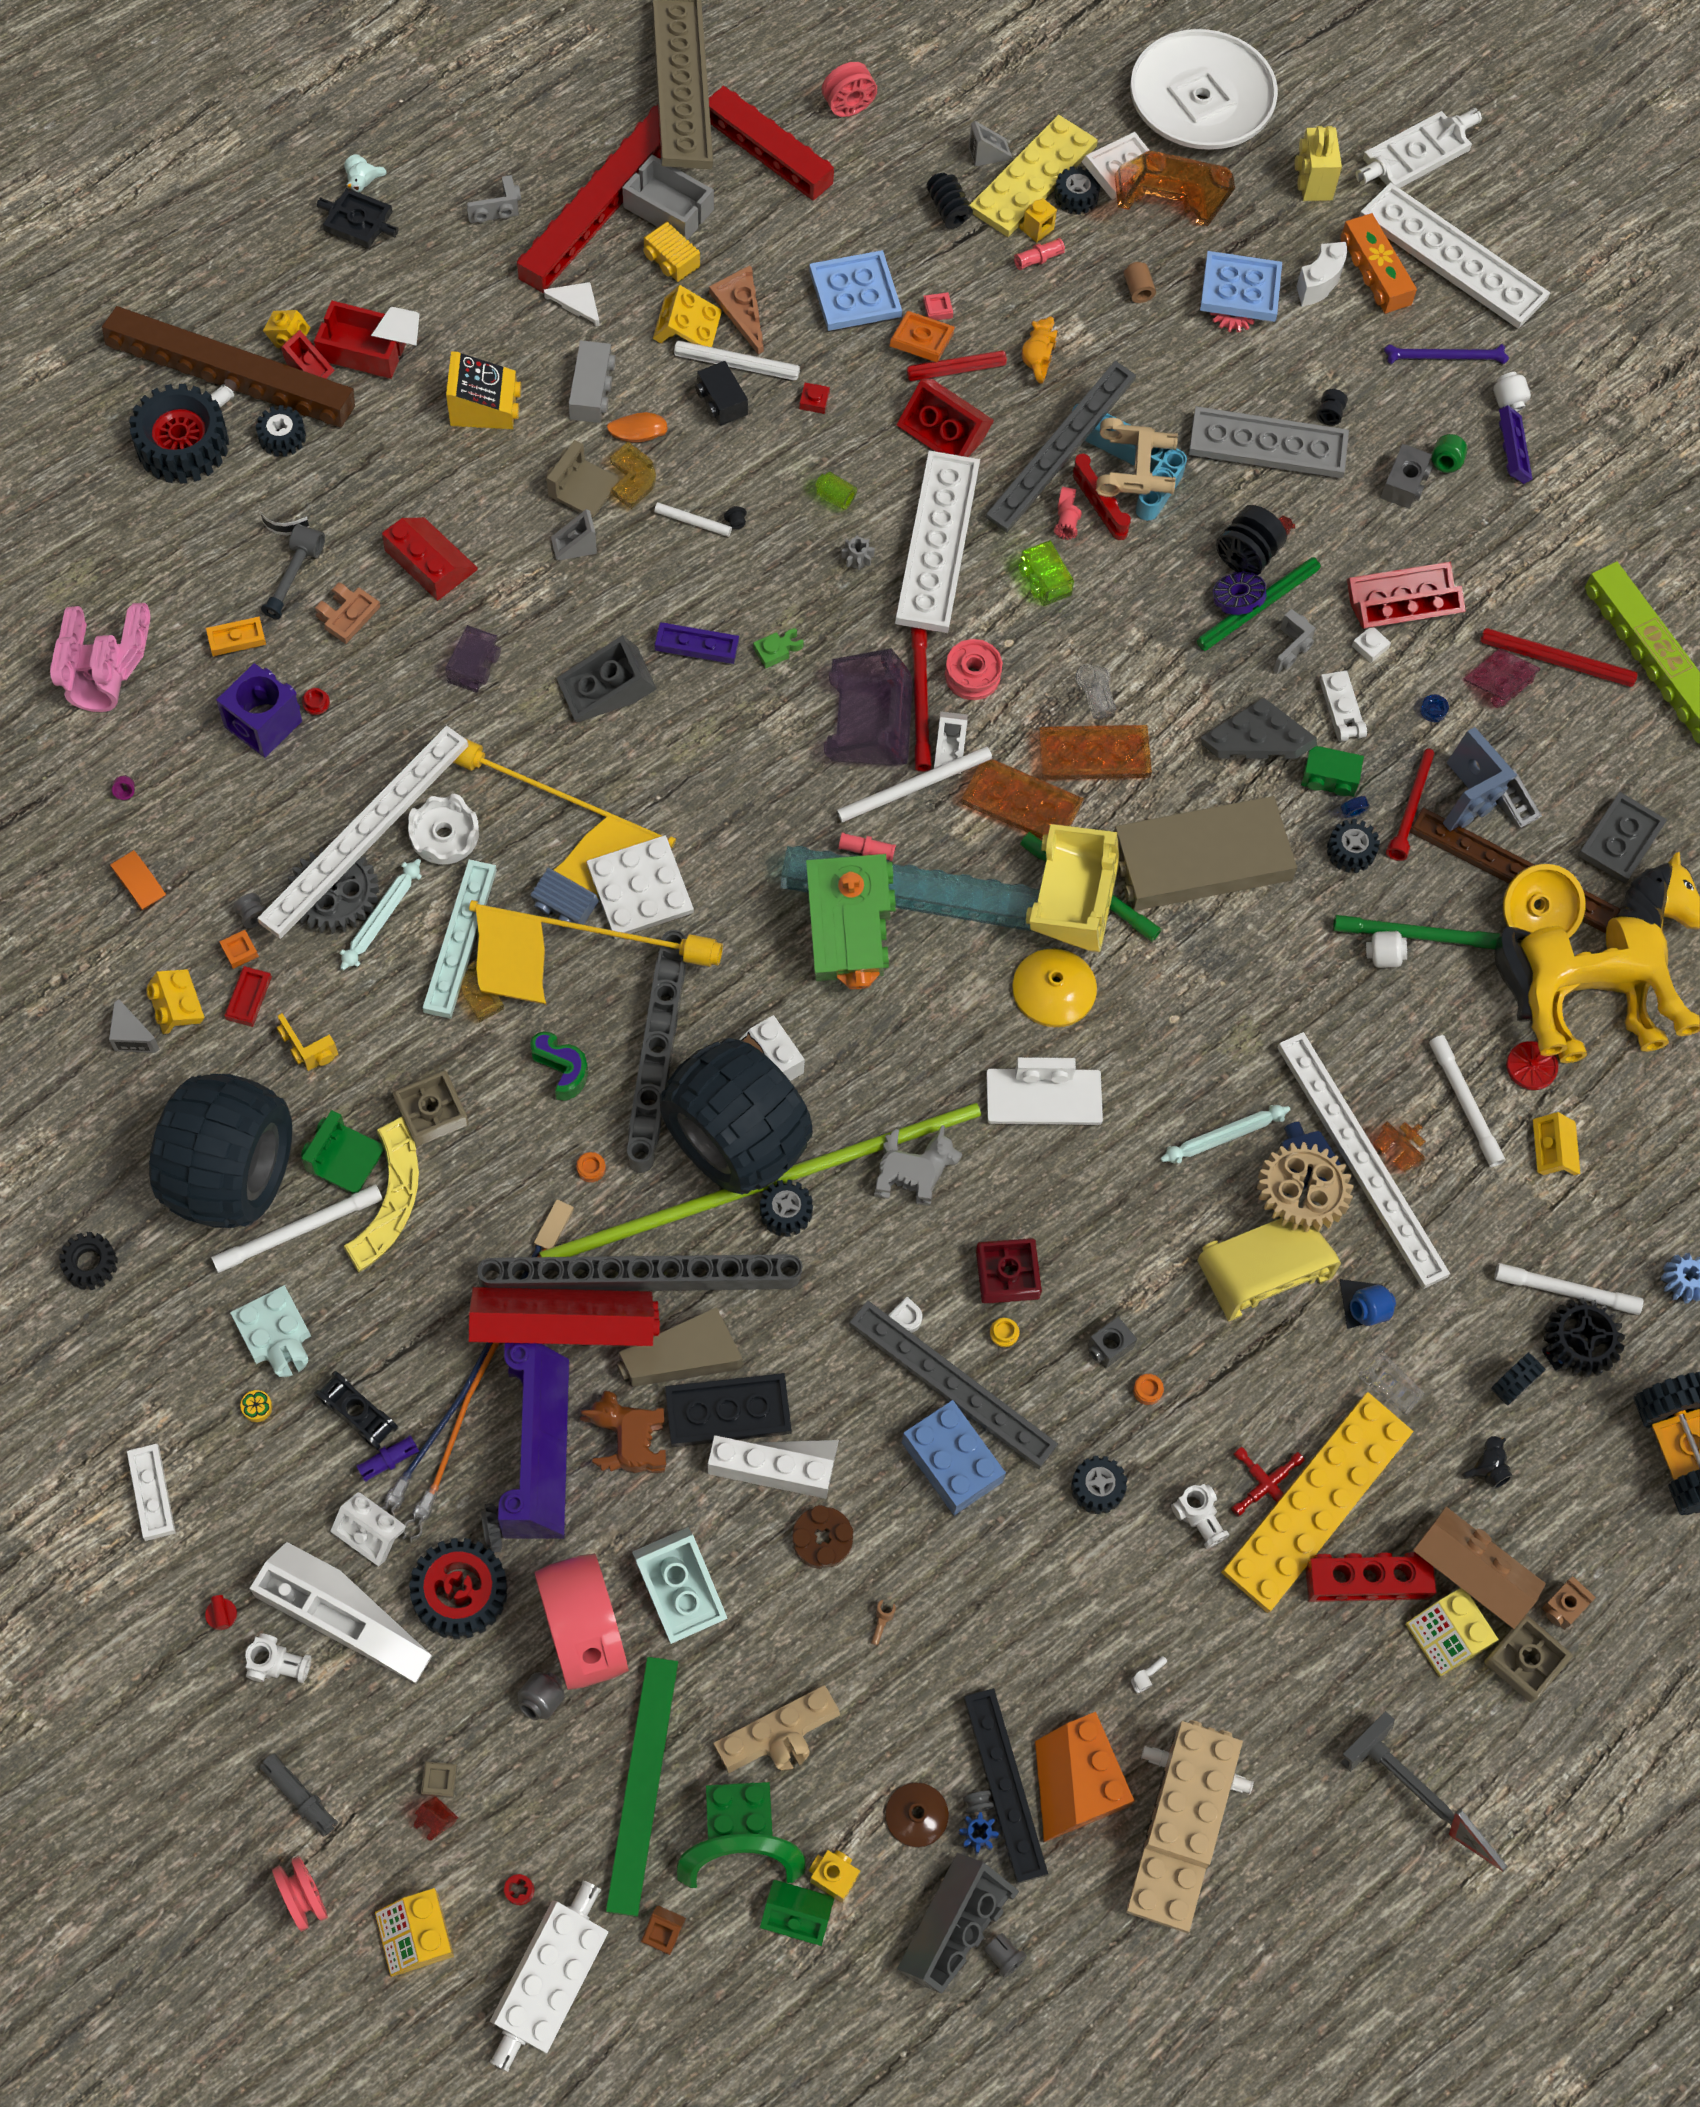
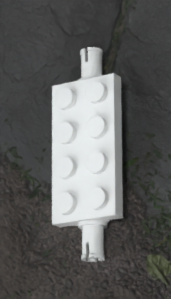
[1356,108,1482,188]
[490,1880,608,2072]

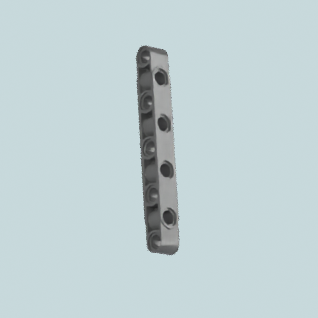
[627,930,686,1173]

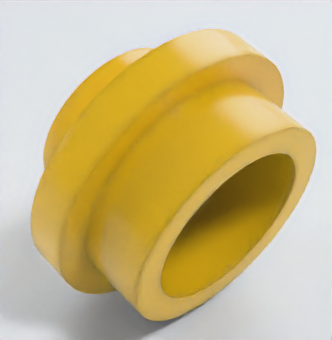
[990,1318,1019,1347]

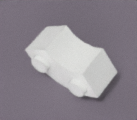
[1297,242,1347,306]

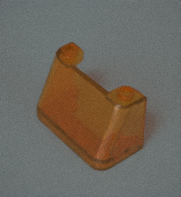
[1115,151,1235,226]

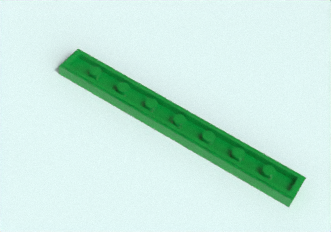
[606,1657,678,1918]

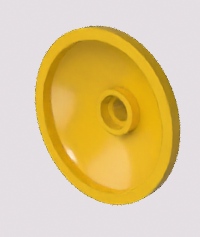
[1503,864,1585,941]
[1012,948,1097,1027]

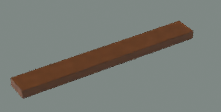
[1409,807,1620,934]

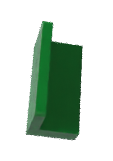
[760,1880,835,1946]

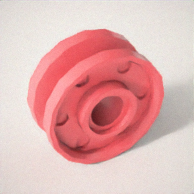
[822,62,877,117]
[945,639,1003,700]
[272,1855,328,1932]

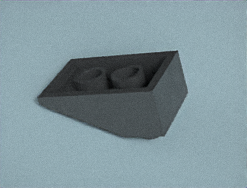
[557,635,657,722]

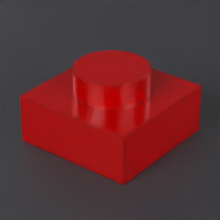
[799,382,830,414]

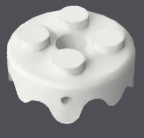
[408,794,479,864]

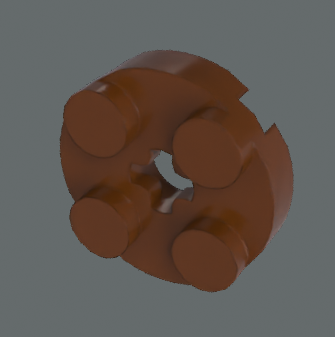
[792,1505,853,1569]

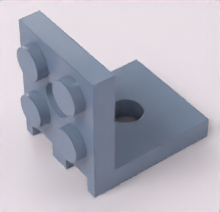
[1443,727,1517,831]

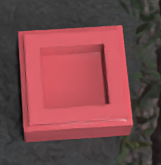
[923,292,953,320]

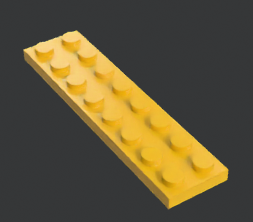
[1221,1392,1414,1613]

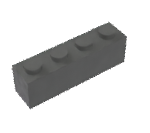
[897,1853,1019,1994]

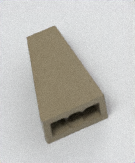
[616,1307,743,1387]

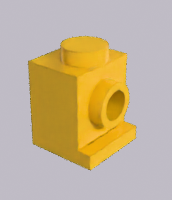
[1019,198,1057,243]

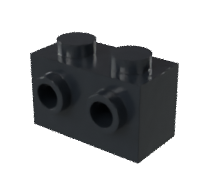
[695,361,748,426]

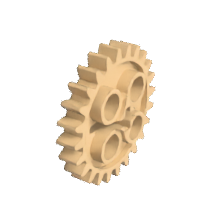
[1257,1142,1354,1232]

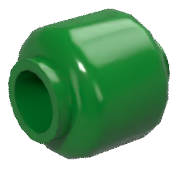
[1431,434,1468,473]

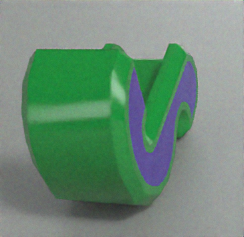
[530,1031,588,1101]

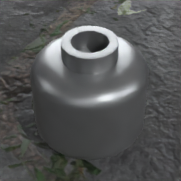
[518,1672,564,1720]

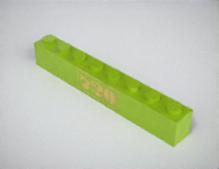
[1584,561,1700,744]

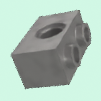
[1381,444,1433,509]

